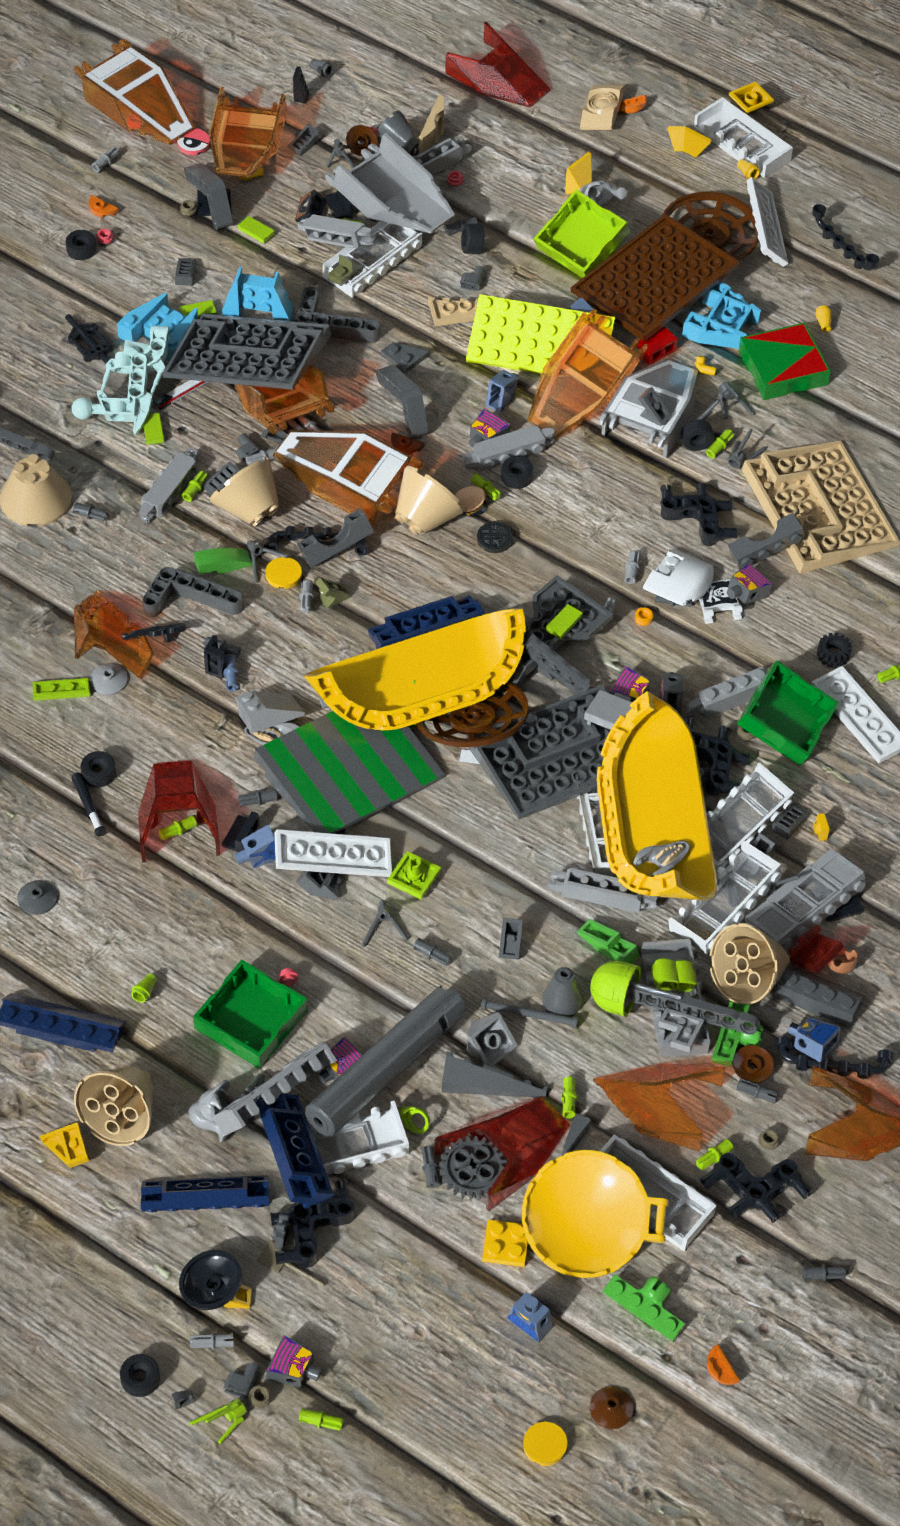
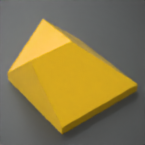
[729,81,774,113]
[668,126,711,158]
[565,152,592,194]

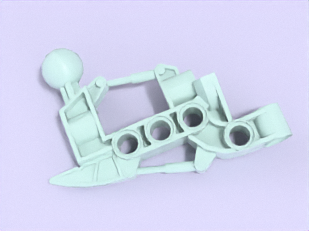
[72,326,170,435]

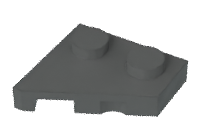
[381,342,429,374]

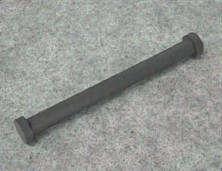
[481,997,578,1029]

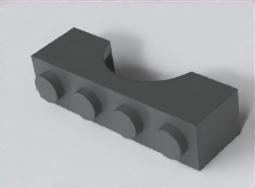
[297,508,374,568]
[728,513,805,570]

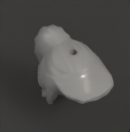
[579,180,628,208]
[189,1080,230,1143]

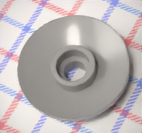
[90,664,128,695]

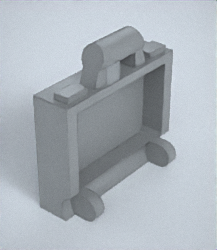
[584,690,632,730]

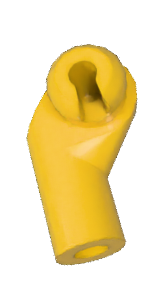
[695,355,717,376]

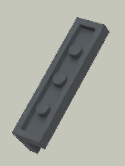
[523,634,591,694]

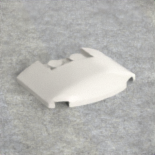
[643,549,714,606]

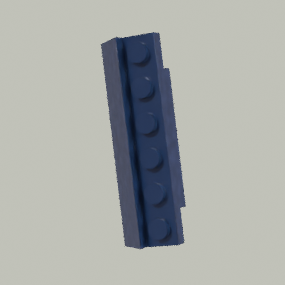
[368,596,484,649]
[0,993,127,1053]
[256,1093,334,1209]
[140,1175,269,1212]

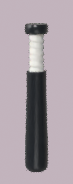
[71,772,106,837]

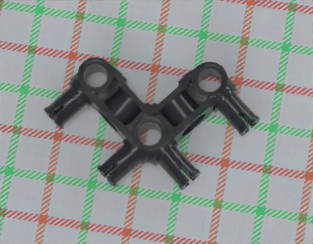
[660,483,737,546]
[683,716,750,795]
[700,1153,813,1223]
[270,1180,355,1268]

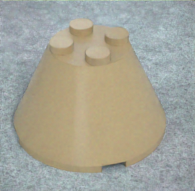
[0,454,72,526]
[209,457,279,527]
[394,466,465,535]
[710,923,790,1004]
[74,1066,153,1146]

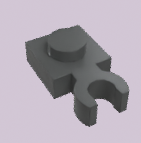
[272,1214,289,1251]

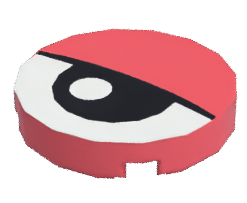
[177,128,210,155]

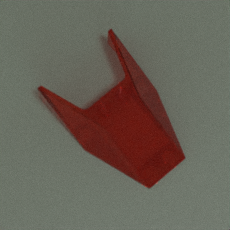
[445,21,550,108]
[138,760,220,863]
[434,1096,570,1212]

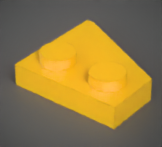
[39,1122,89,1168]

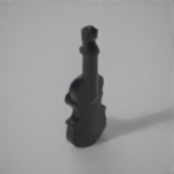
[122,623,187,643]

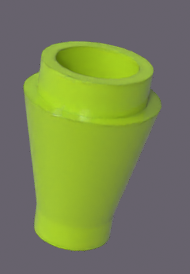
[131,973,157,1003]

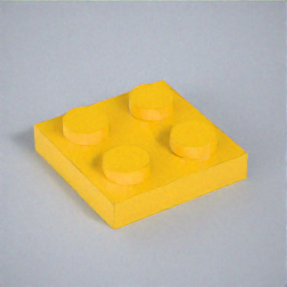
[482,1220,528,1267]

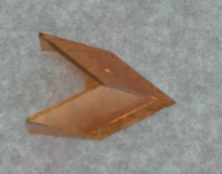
[74,590,154,679]
[593,1063,726,1152]
[805,1066,900,1161]

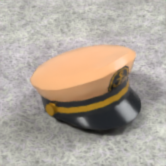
[455,486,488,516]

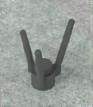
[717,382,754,419]
[727,429,766,468]

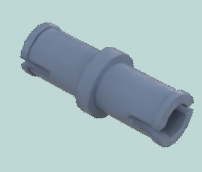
[223,654,239,692]

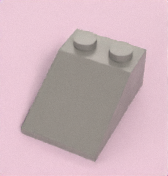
[235,691,305,733]

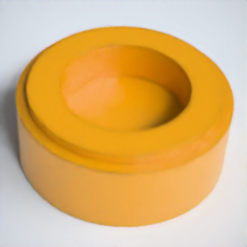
[635,607,654,626]

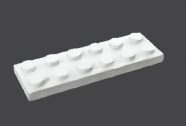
[747,177,788,267]
[811,666,900,763]
[274,829,392,877]

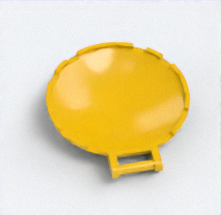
[522,1150,669,1278]

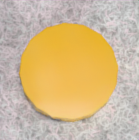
[266,557,302,589]
[523,1421,568,1466]

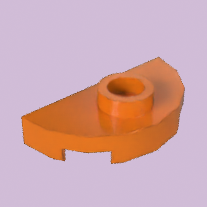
[618,94,647,113]
[88,195,119,217]
[707,1344,740,1385]

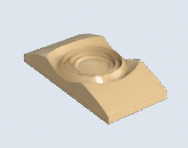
[580,84,626,130]
[419,94,444,154]

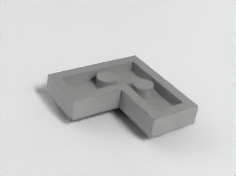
[659,1008,704,1053]

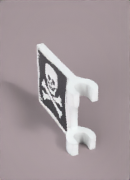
[699,579,742,624]

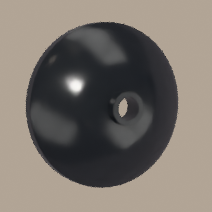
[179,1250,242,1310]

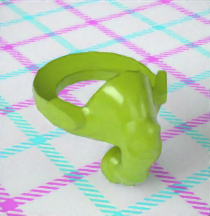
[398,1106,430,1134]

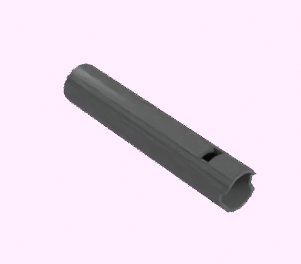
[305,985,466,1137]

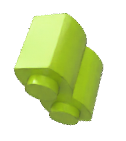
[651,958,697,992]

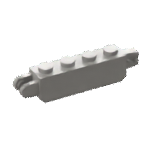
[413,138,472,176]
[297,214,375,248]
[462,425,555,471]
[140,448,198,524]
[686,667,769,718]
[548,868,658,913]

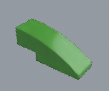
[194,548,252,575]
[577,919,639,964]

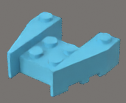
[222,266,294,322]
[682,282,761,349]
[117,292,198,363]

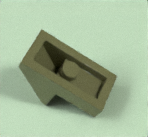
[328,255,363,286]
[315,577,351,608]

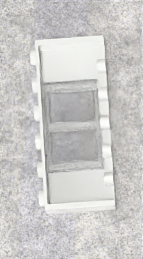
[694,97,793,177]
[310,1101,409,1175]

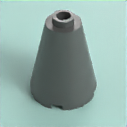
[378,111,419,155]
[542,967,582,1017]

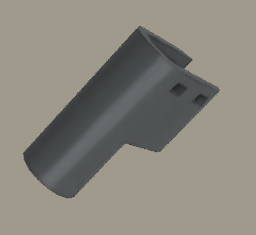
[460,266,485,291]
[236,433,261,463]
[224,1363,260,1399]

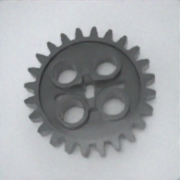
[439,1136,507,1201]

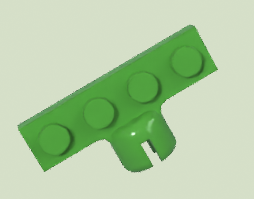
[712,1001,763,1067]
[602,1274,686,1343]

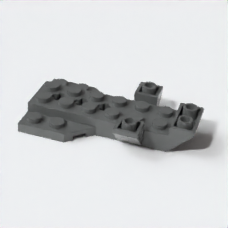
[507,575,613,687]

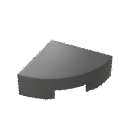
[172,1390,196,1409]

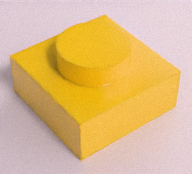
[813,813,829,841]

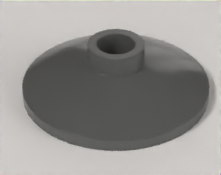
[17,881,57,915]

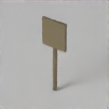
[256,1241,325,1286]

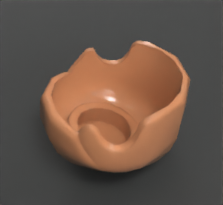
[826,947,859,974]

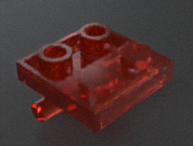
[788,925,844,973]

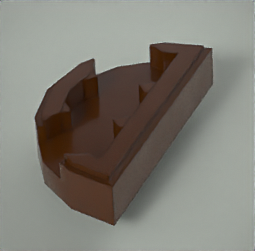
[391,432,425,455]

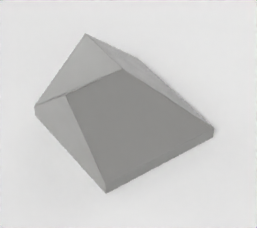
[467,1012,518,1067]

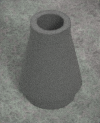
[310,59,334,77]

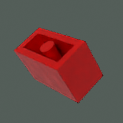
[637,326,678,365]

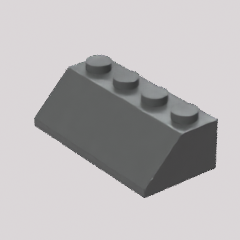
[775,965,865,1028]

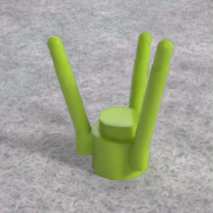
[190,1398,246,1444]

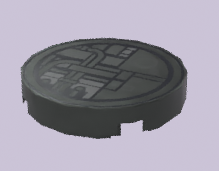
[477,521,513,553]

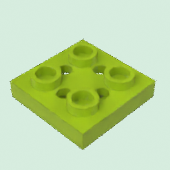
[387,851,441,900]

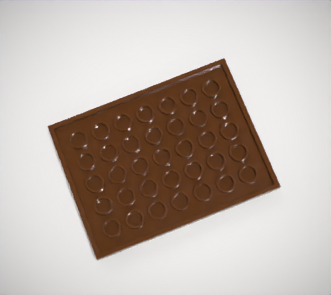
[570,214,739,342]

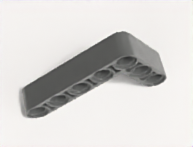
[184,163,233,230]
[297,286,380,343]
[376,365,428,439]
[142,567,243,618]

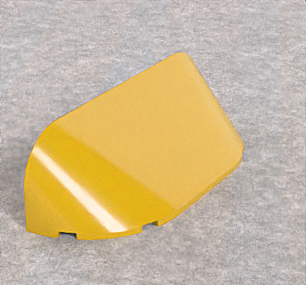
[303,608,526,730]
[597,691,717,901]

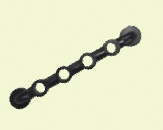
[812,204,879,271]
[264,526,370,555]
[775,1036,894,1079]

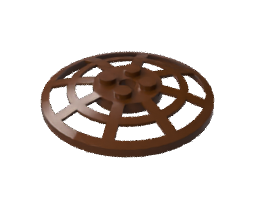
[662,192,759,261]
[416,682,529,747]

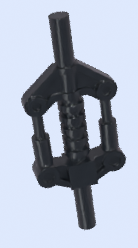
[65,314,114,364]

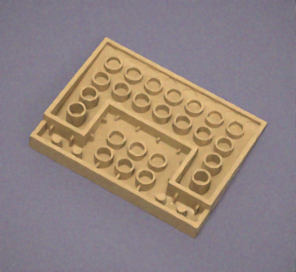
[742,440,900,574]

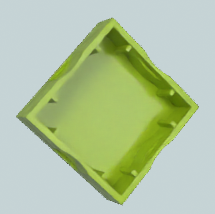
[533,189,630,278]

